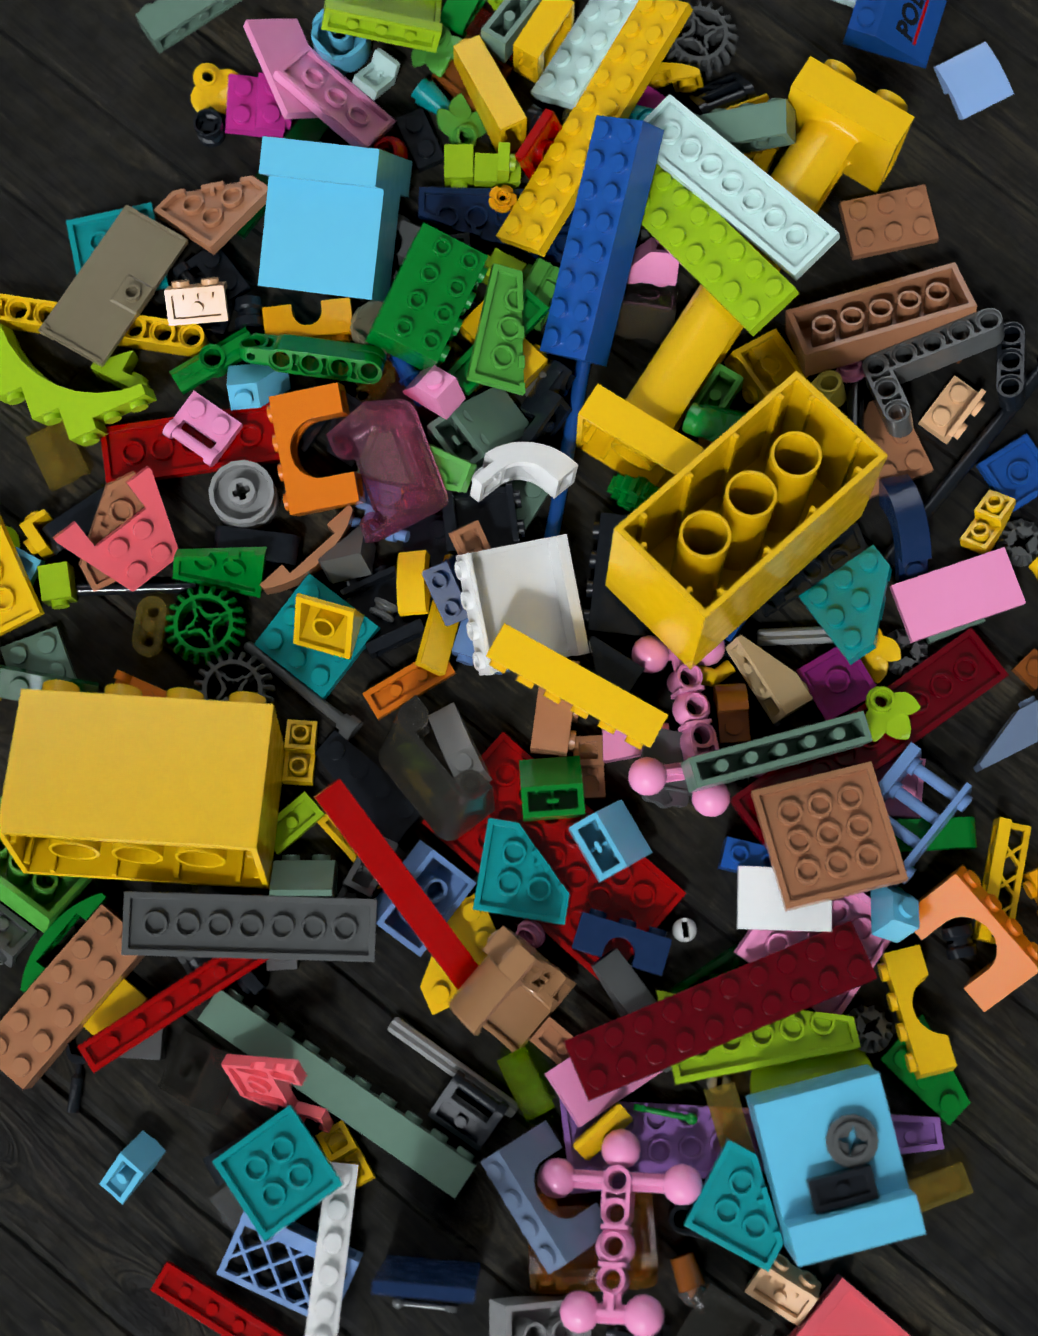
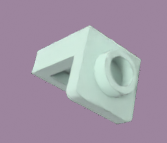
[352,48,400,100]

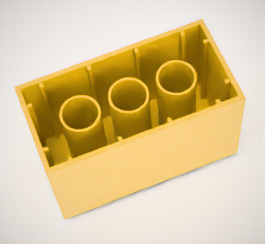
[605,370,888,670]
[0,680,285,889]

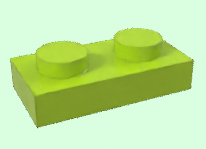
[274,791,325,855]

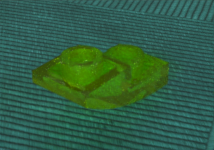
[497,1047,555,1121]

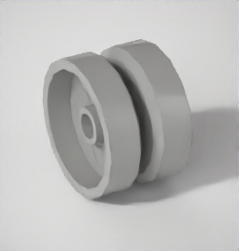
[209,460,280,530]

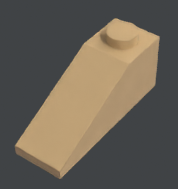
[725,635,813,724]

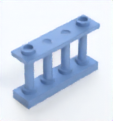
[878,742,973,888]

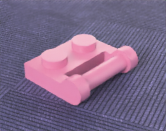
[162,391,243,467]

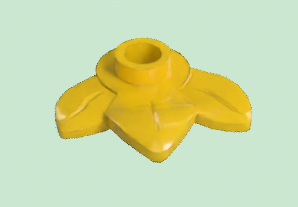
[191,63,239,115]
[860,627,901,683]

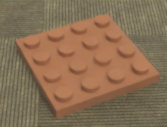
[751,761,908,912]

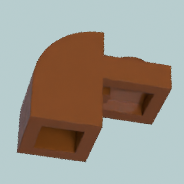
[712,683,751,744]

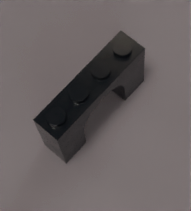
[583,512,656,641]

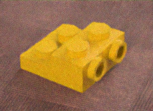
[724,328,808,406]

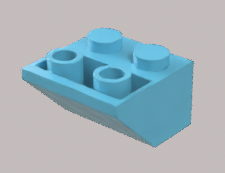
[569,799,653,883]

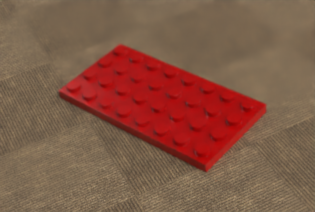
[422,732,686,980]

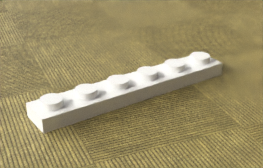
[305,1162,358,1336]

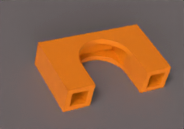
[267,382,366,516]
[915,865,1038,1012]

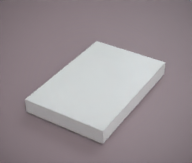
[737,866,832,932]

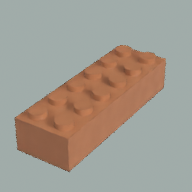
[786,262,977,377]
[0,904,145,1089]

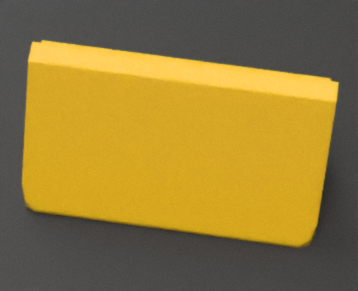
[572,1102,633,1161]

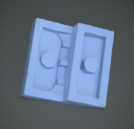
[933,42,1014,120]

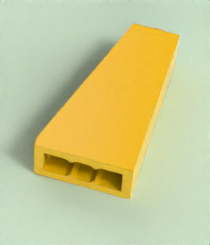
[453,35,527,154]

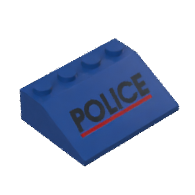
[843,0,947,68]

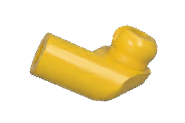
[697,660,736,687]

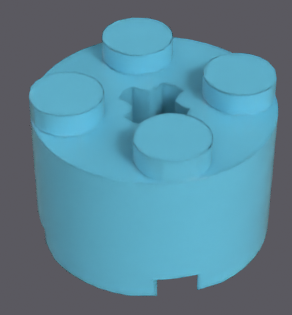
[311,9,372,76]

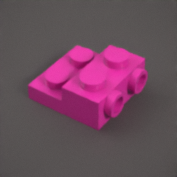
[225,72,291,138]

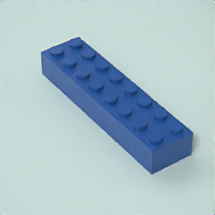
[540,115,664,367]

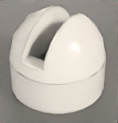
[672,917,697,942]

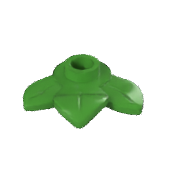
[411,25,462,77]
[437,94,486,146]

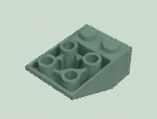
[427,387,530,473]

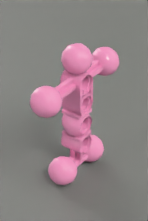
[628,635,767,817]
[537,1129,703,1336]

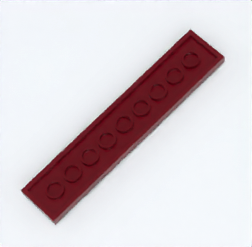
[730,627,1009,849]
[563,920,878,1102]

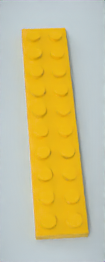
[496,0,693,257]

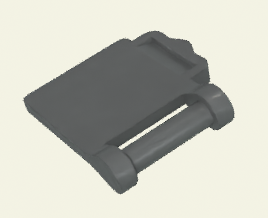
[641,728,725,809]

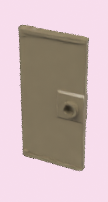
[38,205,189,367]

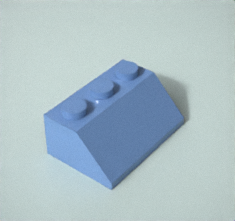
[375,840,476,957]

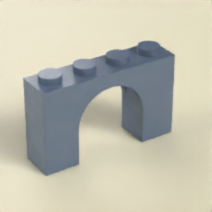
[480,1120,604,1274]

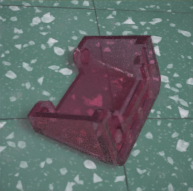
[326,399,448,543]

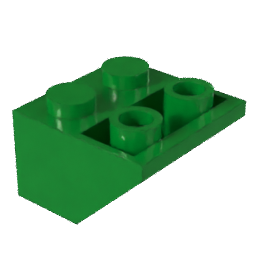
[519,756,585,822]

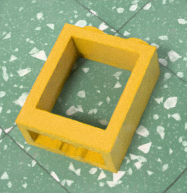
[513,0,575,83]

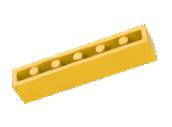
[486,623,668,750]

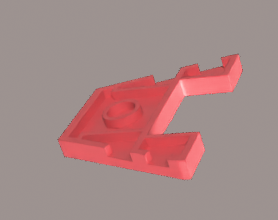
[53,466,178,592]
[221,1054,334,1133]

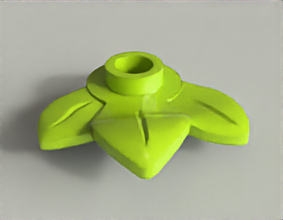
[865,686,921,742]

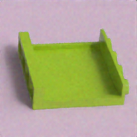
[321,0,442,53]

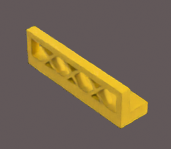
[972,817,1032,944]

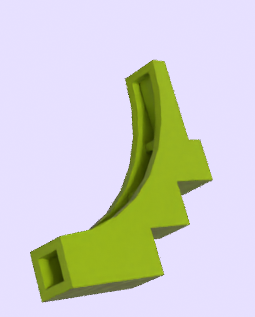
[0,323,157,447]

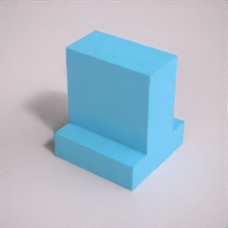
[258,136,412,301]
[746,1064,926,1267]

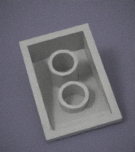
[489,1296,591,1336]

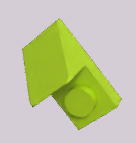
[90,351,150,390]

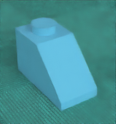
[226,364,291,410]
[871,885,920,943]
[100,1130,166,1204]

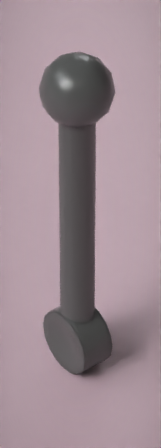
[392,1296,458,1313]

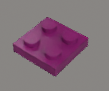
[796,647,877,721]

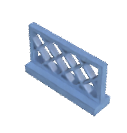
[216,1211,364,1317]

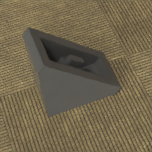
[318,523,376,583]

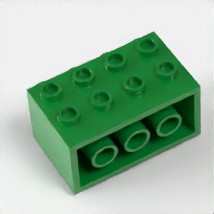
[365,222,489,370]

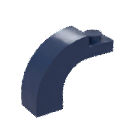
[879,474,932,583]

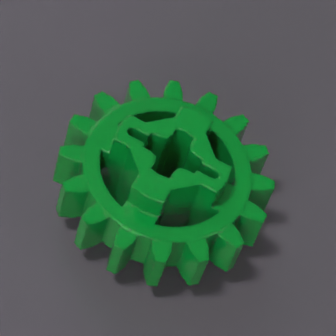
[607,474,660,513]

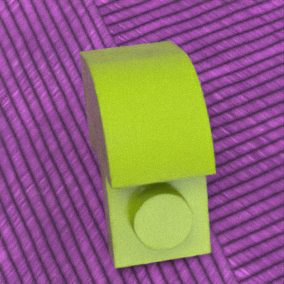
[474,142,521,189]

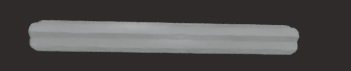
[387,1017,520,1118]

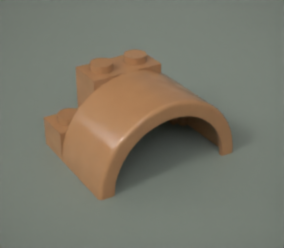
[448,926,577,1054]

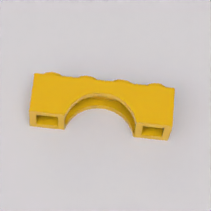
[877,945,957,1080]

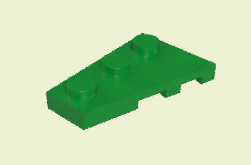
[172,547,267,598]
[879,1014,970,1126]

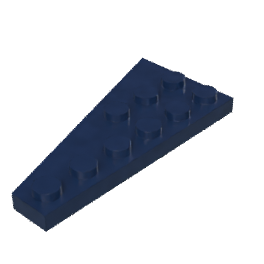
[418,187,574,267]

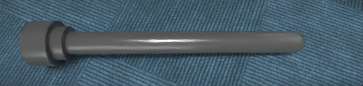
[243,641,363,741]

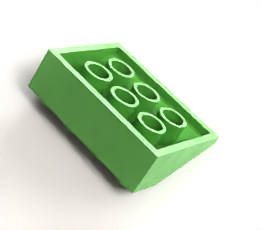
[0,797,93,933]

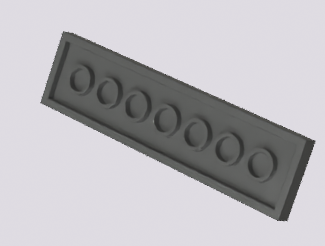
[121,891,377,962]

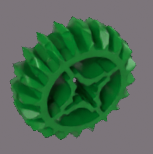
[164,585,247,666]

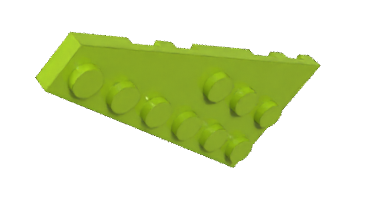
[656,990,861,1085]

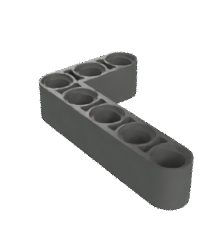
[862,308,1005,438]

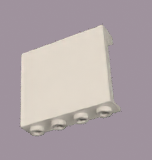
[455,534,590,675]

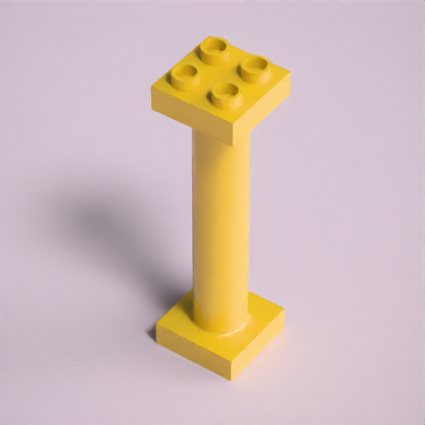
[576,56,915,488]

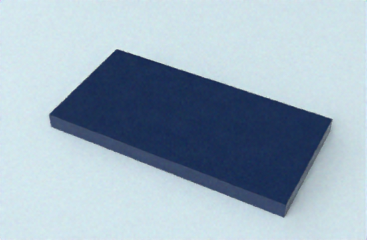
[371,1255,481,1303]

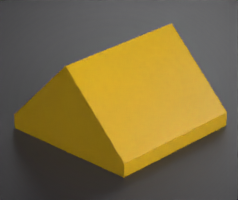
[293,593,364,660]

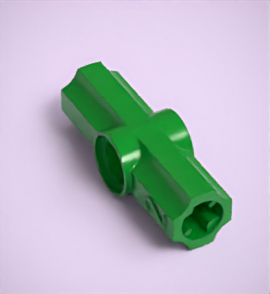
[169,327,257,395]

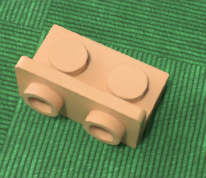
[164,277,229,326]
[918,375,987,445]
[744,1254,821,1327]

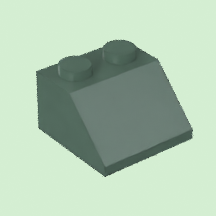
[269,855,338,897]

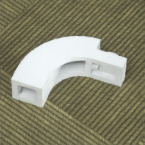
[470,442,578,502]

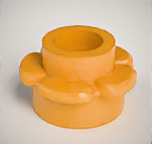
[488,185,517,213]

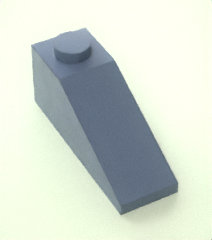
[973,696,1038,773]

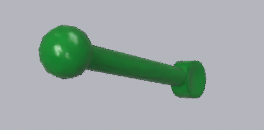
[633,1103,698,1125]

